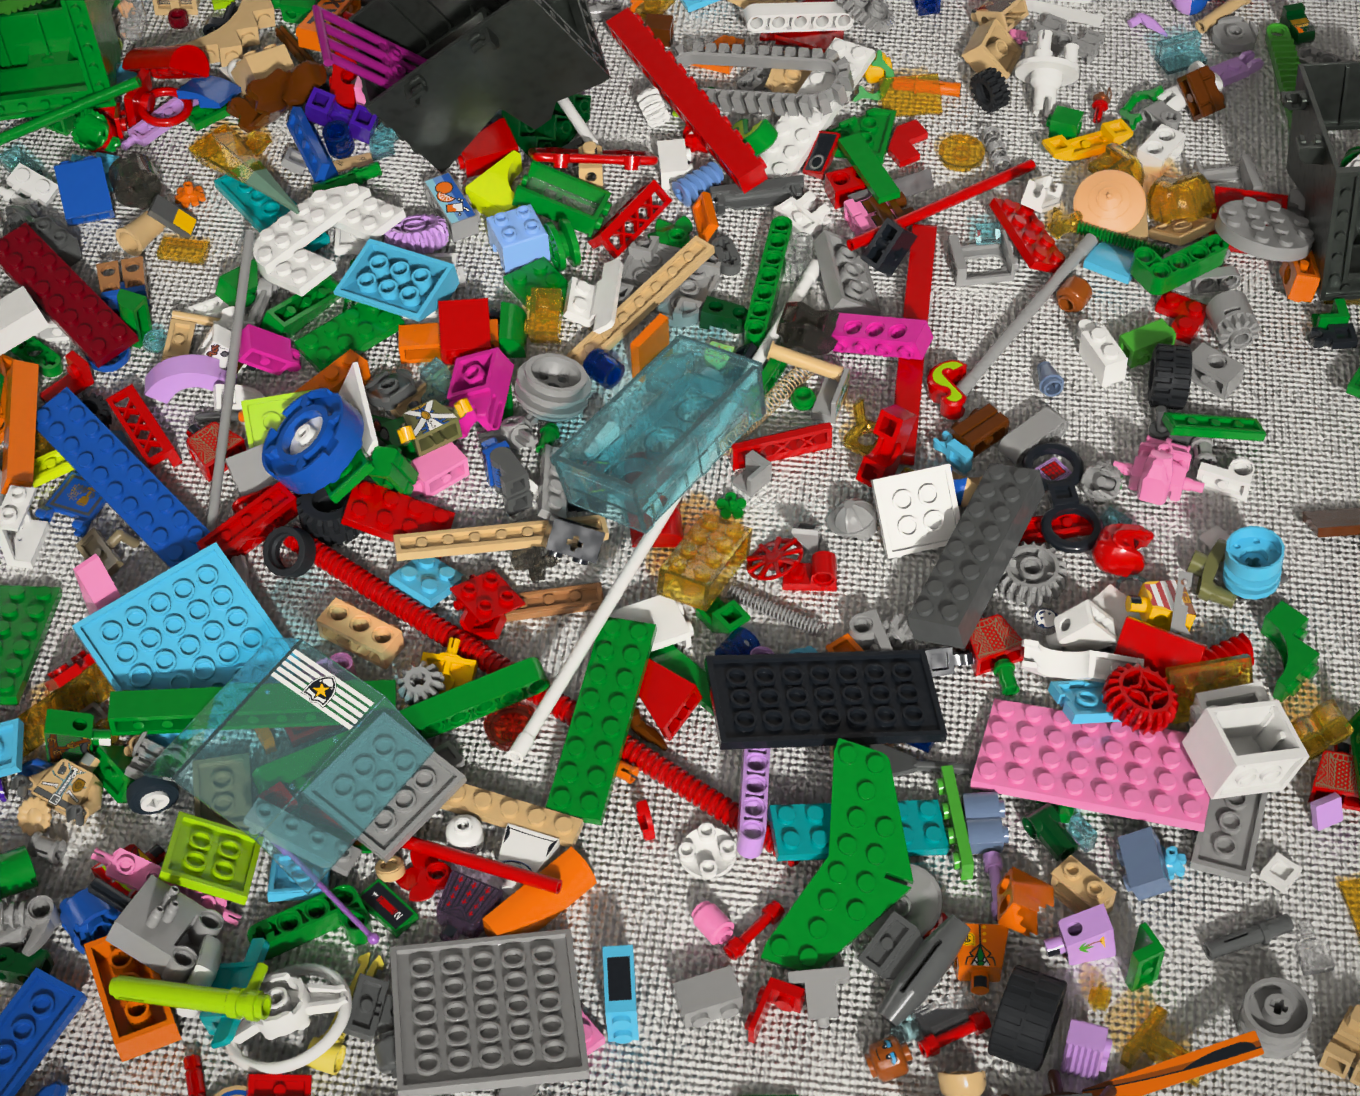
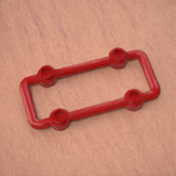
[528,147,658,170]

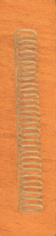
[715,367,814,455]

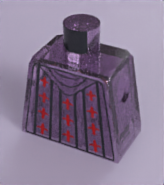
[436,870,504,941]

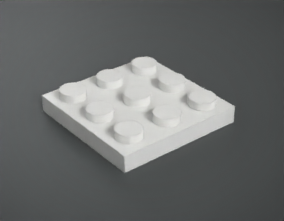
[871,464,960,559]

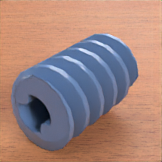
[672,161,724,207]

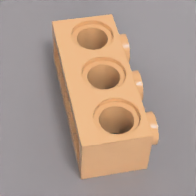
[316,597,405,670]

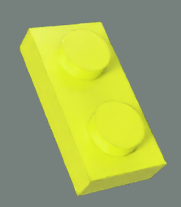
[32,450,74,488]

